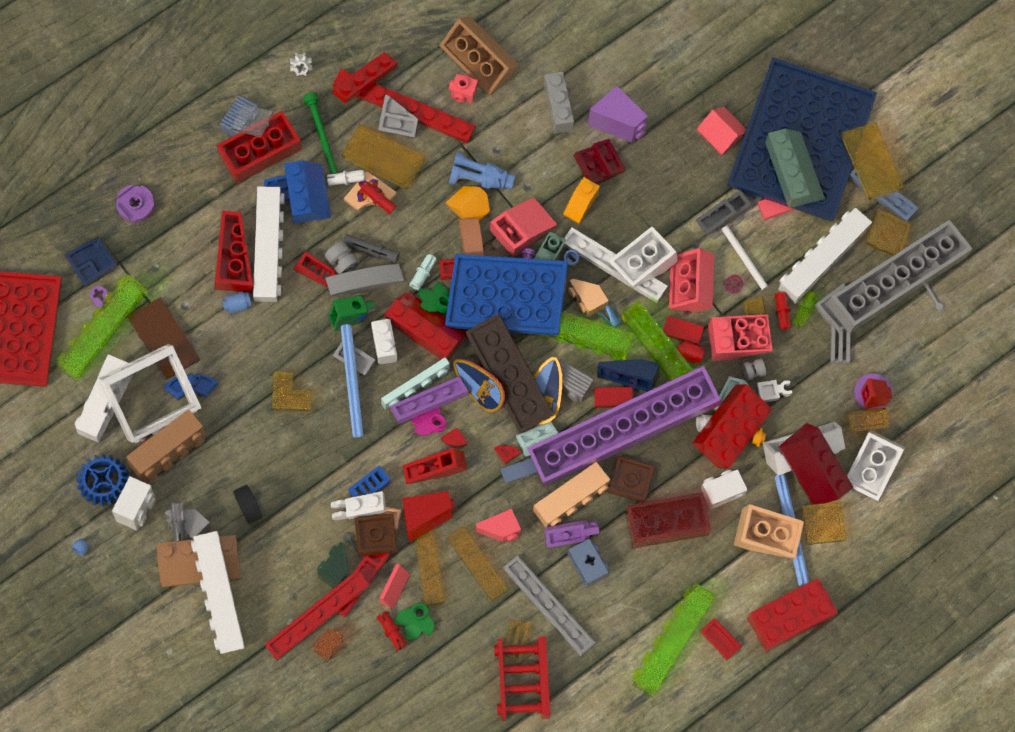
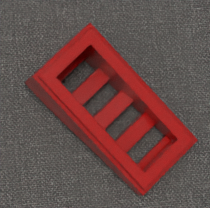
[294,251,337,287]

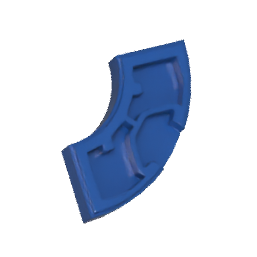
[163,374,218,400]

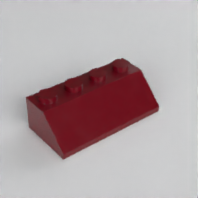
[778,423,853,506]

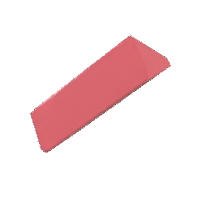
[380,564,410,608]

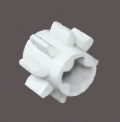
[290,53,312,76]

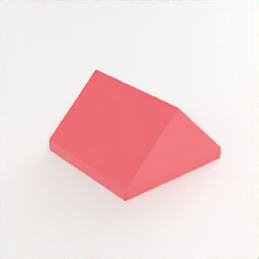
[697,106,747,155]

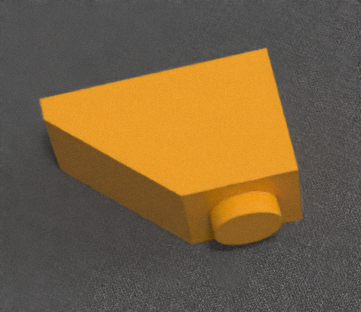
[563,177,600,224]

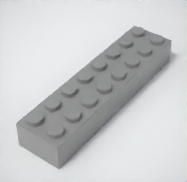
[827,220,972,334]

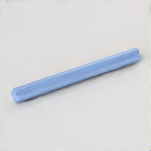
[341,324,363,438]
[775,474,809,586]

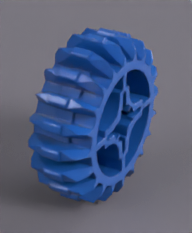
[76,454,129,506]

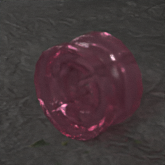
[725,275,743,294]

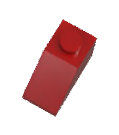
[861,378,892,409]

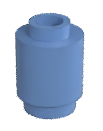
[222,291,251,314]

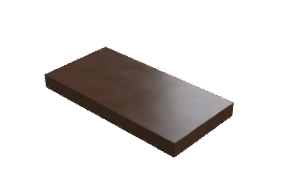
[127,297,200,379]

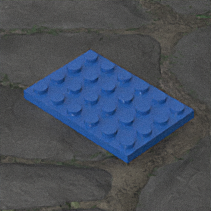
[445,254,568,336]

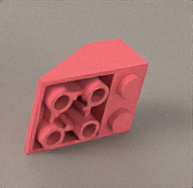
[490,197,557,258]
[708,315,773,361]

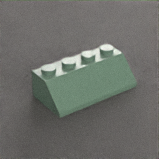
[765,129,824,208]

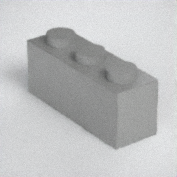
[544,72,574,134]

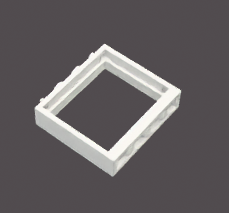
[99,344,201,443]

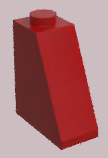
[402,491,455,541]

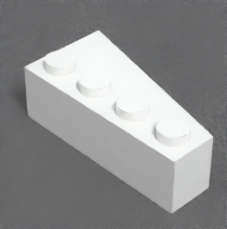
[75,354,133,443]
[763,422,845,476]

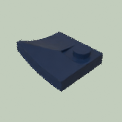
[64,237,118,287]

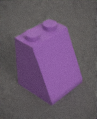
[588,86,648,143]

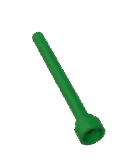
[303,92,338,174]

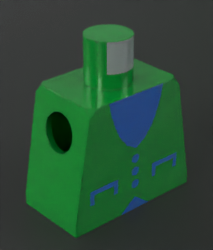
[328,295,375,332]

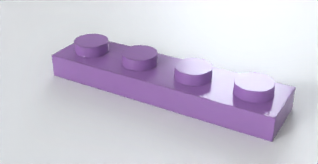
[390,376,468,424]

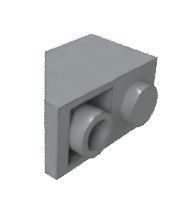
[165,509,211,540]

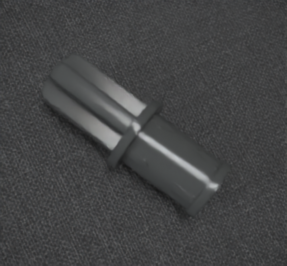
[170,501,186,541]

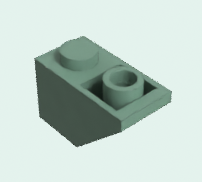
[534,231,566,261]

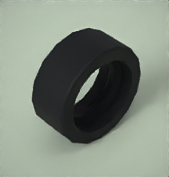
[233,484,263,524]

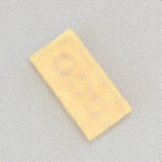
[841,122,904,200]
[341,124,425,190]

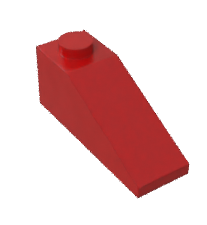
[403,448,467,484]

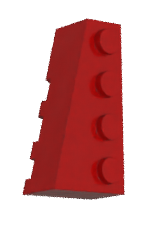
[214,210,253,293]

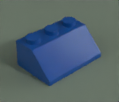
[284,160,331,224]

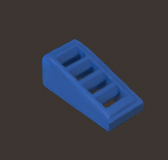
[348,465,391,497]

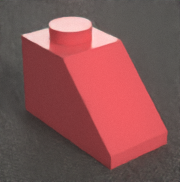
[475,509,521,542]

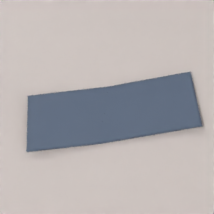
[500,458,538,483]

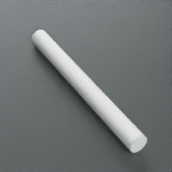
[722,226,769,291]

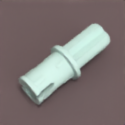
[409,254,437,290]

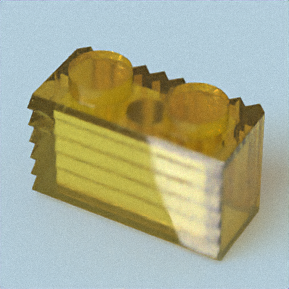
[846,408,889,432]

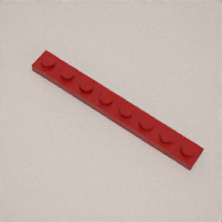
[333,69,475,144]

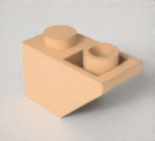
[568,279,609,318]

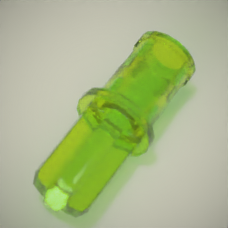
[793,291,818,327]

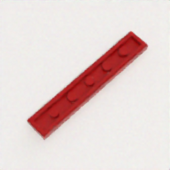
[264,569,371,661]

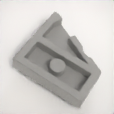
[378,95,419,138]

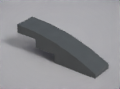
[695,190,764,235]

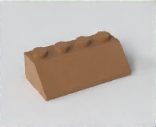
[439,16,520,95]
[156,535,241,587]

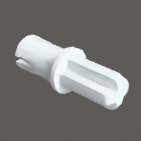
[327,170,365,186]

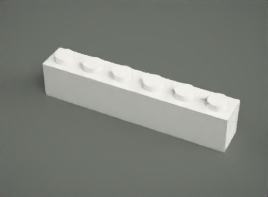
[253,187,285,302]
[778,208,872,304]
[191,531,245,654]

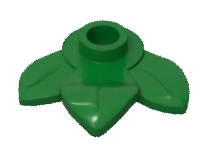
[418,282,449,313]
[395,603,434,641]

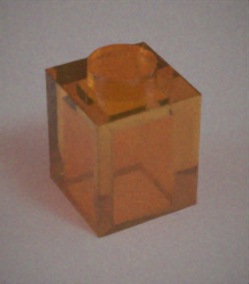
[312,628,343,662]

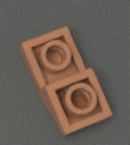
[459,218,484,256]

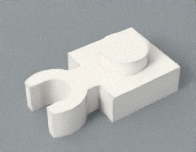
[757,380,792,402]

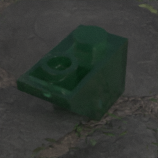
[317,541,349,588]

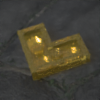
[272,371,312,412]

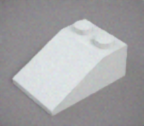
[609,227,678,288]
[847,430,906,501]

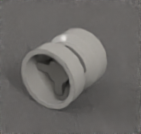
[742,358,766,381]

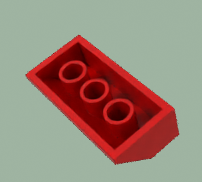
[385,291,468,361]

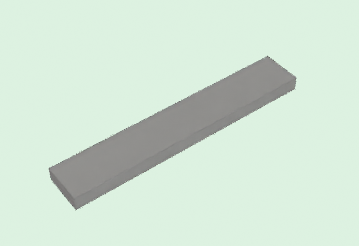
[503,555,596,657]

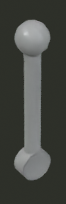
[924,283,943,311]

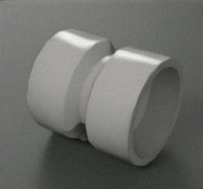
[325,241,360,274]

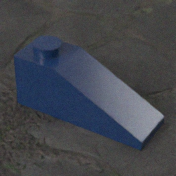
[597,359,660,392]

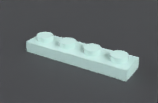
[381,358,450,410]

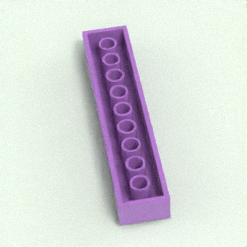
[527,366,721,487]

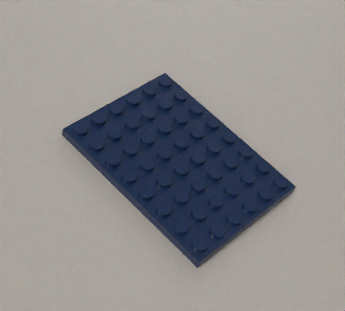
[727,57,877,222]

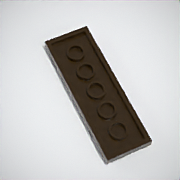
[466,313,554,434]

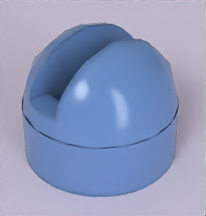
[564,250,579,266]
[71,539,88,557]

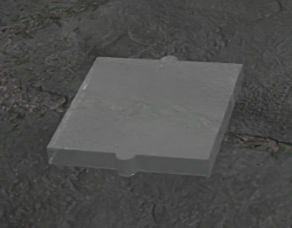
[231,104,274,137]

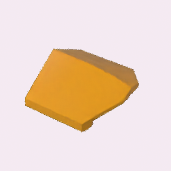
[446,186,490,222]

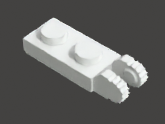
[331,491,386,520]

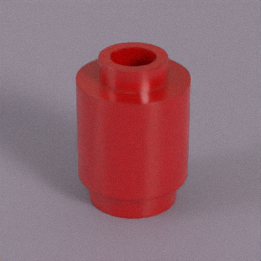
[676,340,705,364]

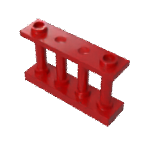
[494,636,550,721]

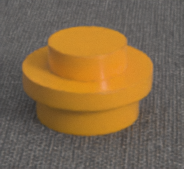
[752,428,766,447]

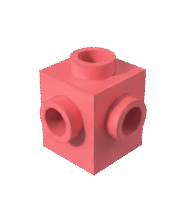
[449,74,478,104]

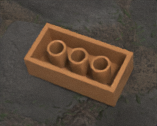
[126,409,206,483]

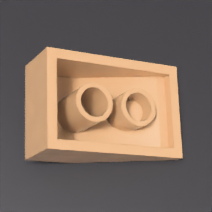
[734,504,804,559]

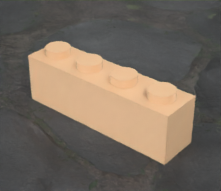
[533,462,610,527]

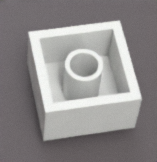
[112,477,156,531]

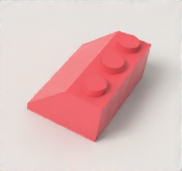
[669,248,714,312]

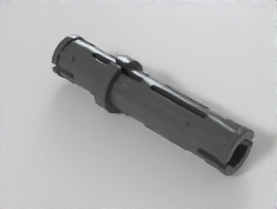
[343,234,400,263]

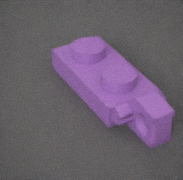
[544,521,599,548]

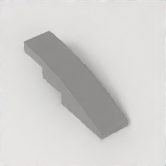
[326,264,404,297]

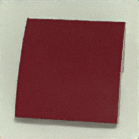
[573,139,626,184]

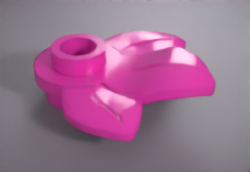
[410,408,446,436]

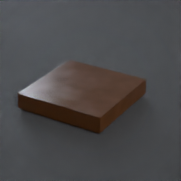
[607,455,656,504]
[354,514,397,557]

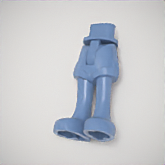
[449,151,515,189]

